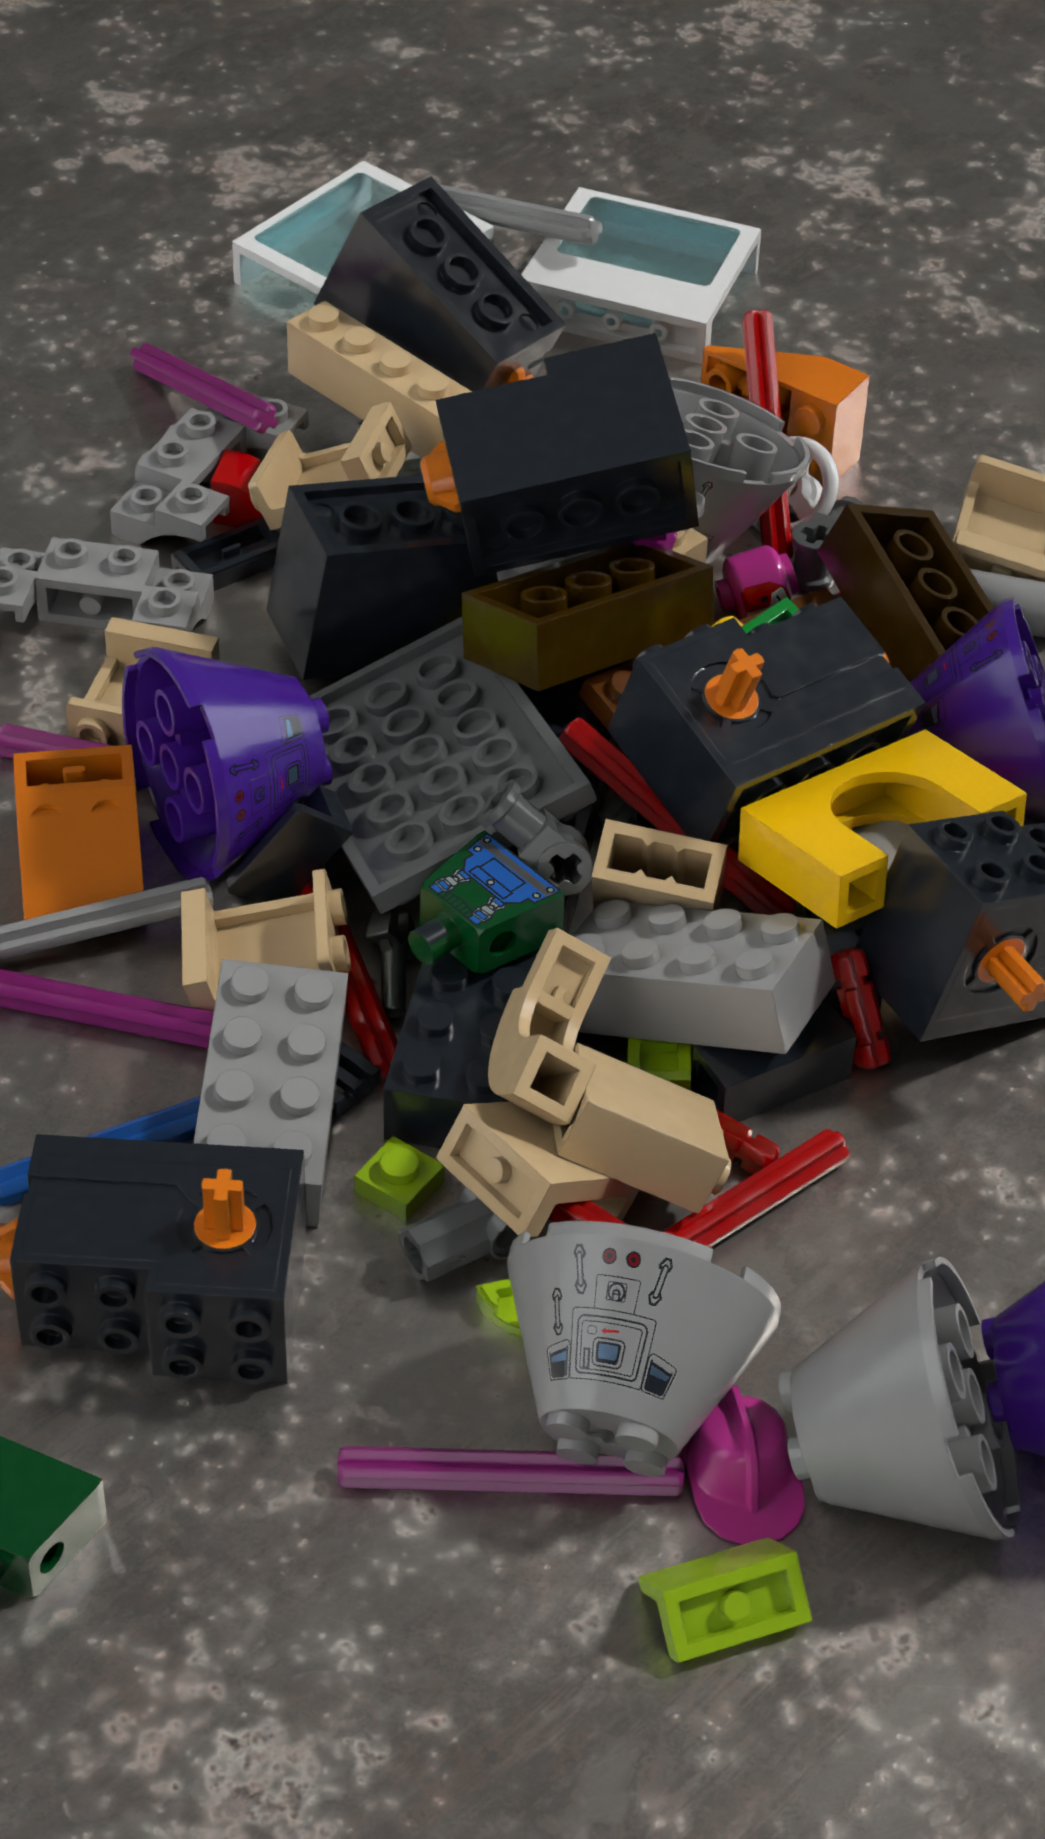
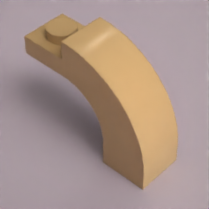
[488,928,611,1125]

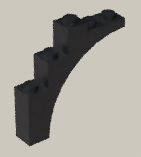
[691,906,882,1122]

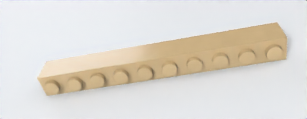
[287,301,708,563]

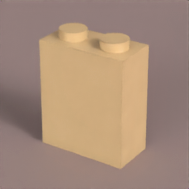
[591,819,727,910]
[553,1043,731,1214]

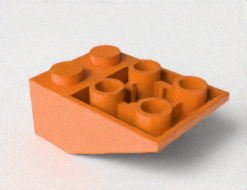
[701,345,870,487]
[13,745,144,920]

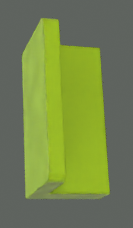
[638,1538,813,1663]

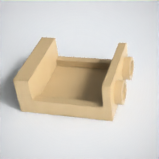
[248,401,413,530]
[952,455,1045,582]
[65,617,220,746]
[181,869,351,1012]
[436,1101,640,1237]

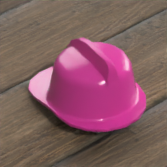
[682,1385,805,1545]

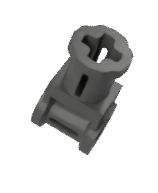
[791,496,865,592]
[477,779,593,896]

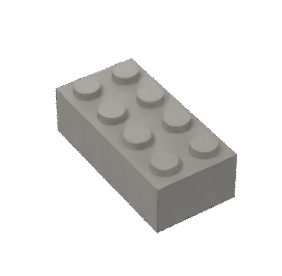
[572,899,835,1054]
[193,959,348,1228]

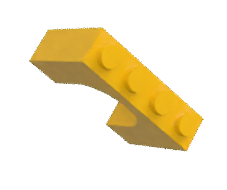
[738,729,1027,929]

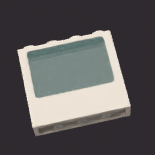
[232,160,494,295]
[521,187,761,364]

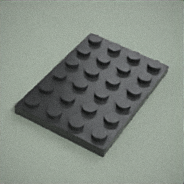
[309,617,597,914]

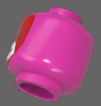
[714,545,799,620]

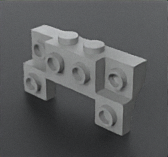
[110,395,309,545]
[0,537,214,632]

